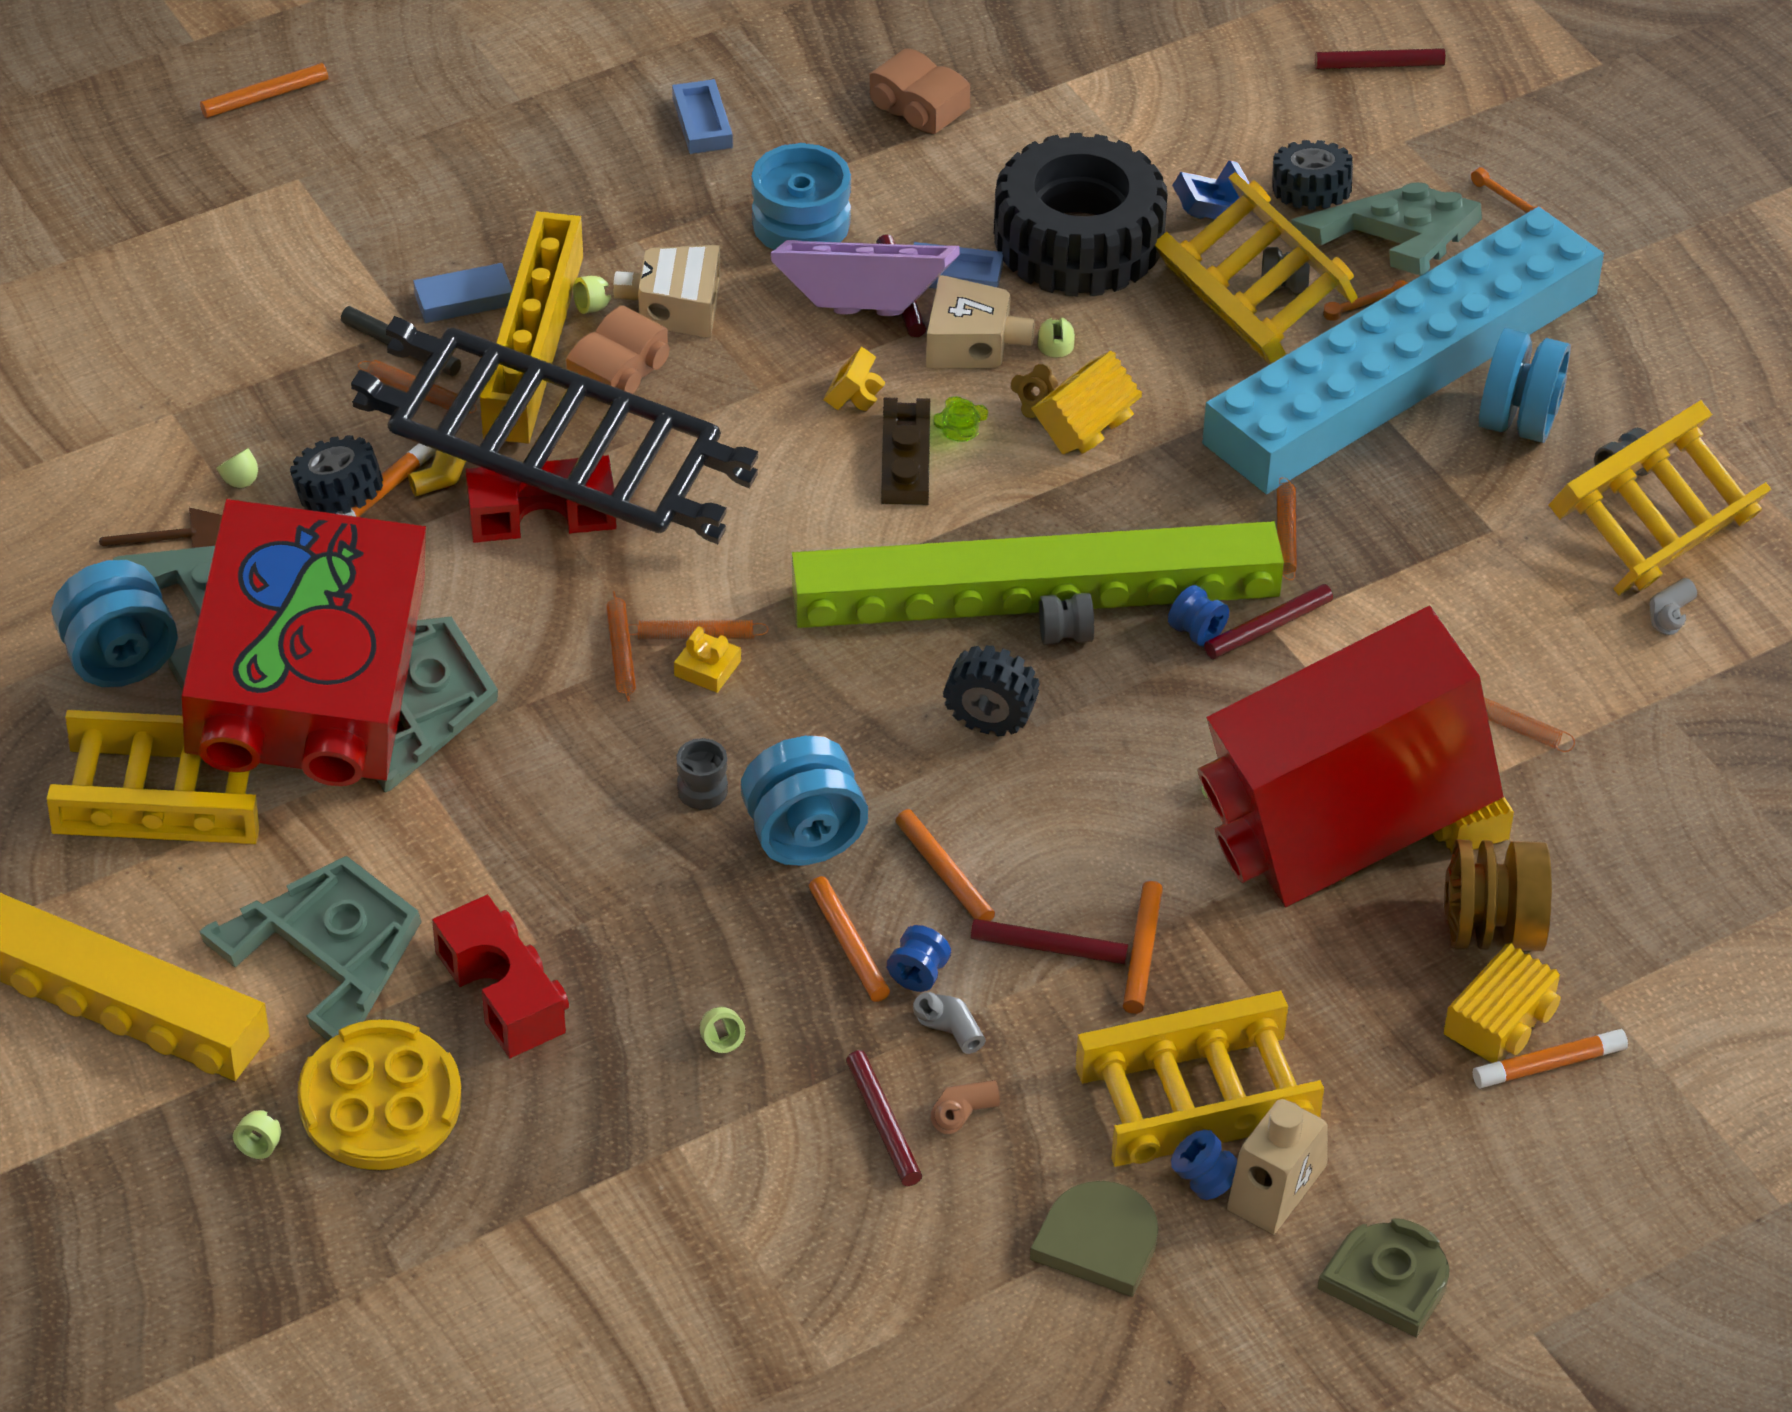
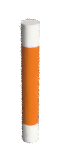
[336,443,436,517]
[1473,1029,1628,1089]

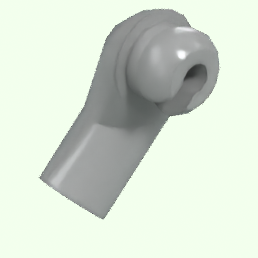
[1649,578,1698,635]
[913,992,986,1054]

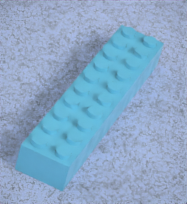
[1202,206,1604,495]

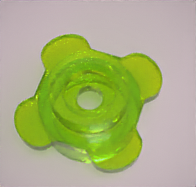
[933,396,988,442]

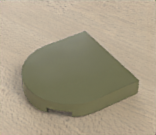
[1030,1181,1158,1297]
[1317,1218,1450,1338]

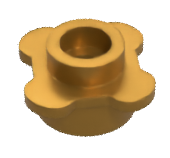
[1011,364,1059,418]

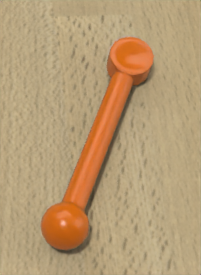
[1471,167,1546,213]
[1323,280,1408,321]

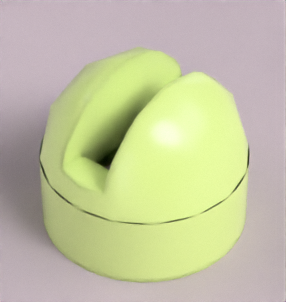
[573,276,611,314]
[1038,317,1075,357]
[216,448,258,488]
[700,1006,745,1053]
[233,1110,281,1159]

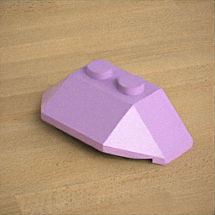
[771,240,960,316]

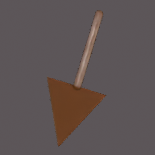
[99,507,222,548]

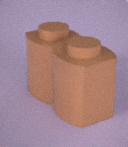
[870,49,970,134]
[566,305,670,394]

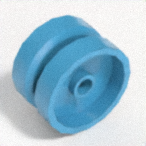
[751,143,851,250]
[1479,328,1571,443]
[51,560,178,687]
[741,736,868,866]

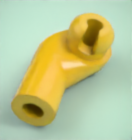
[408,450,466,497]

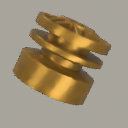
[1444,839,1552,951]

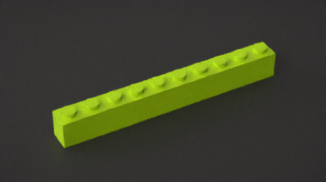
[792,521,1284,628]

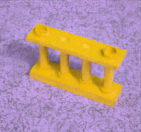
[1155,172,1358,365]
[1548,400,1772,596]
[47,710,259,844]
[1075,990,1324,1167]

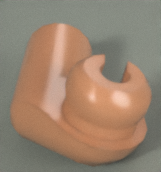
[931,1080,1000,1134]

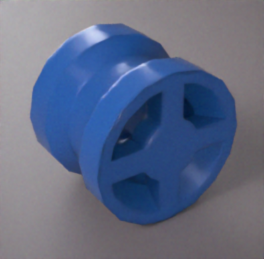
[1168,585,1230,647]
[886,925,951,992]
[1171,1129,1237,1200]

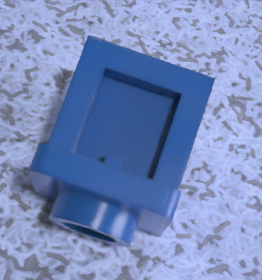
[1172,161,1249,219]

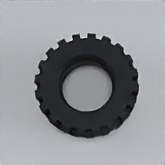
[993,133,1168,297]

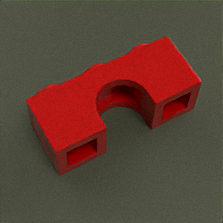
[465,455,617,543]
[432,894,569,1059]

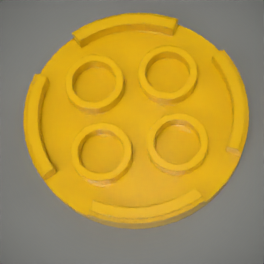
[297,1019,461,1170]

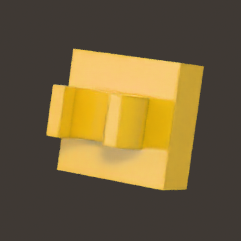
[823,346,885,411]
[674,626,741,693]

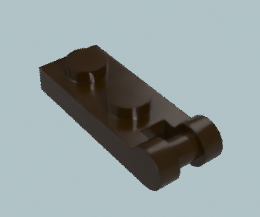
[881,397,930,505]

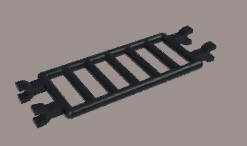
[351,316,759,545]

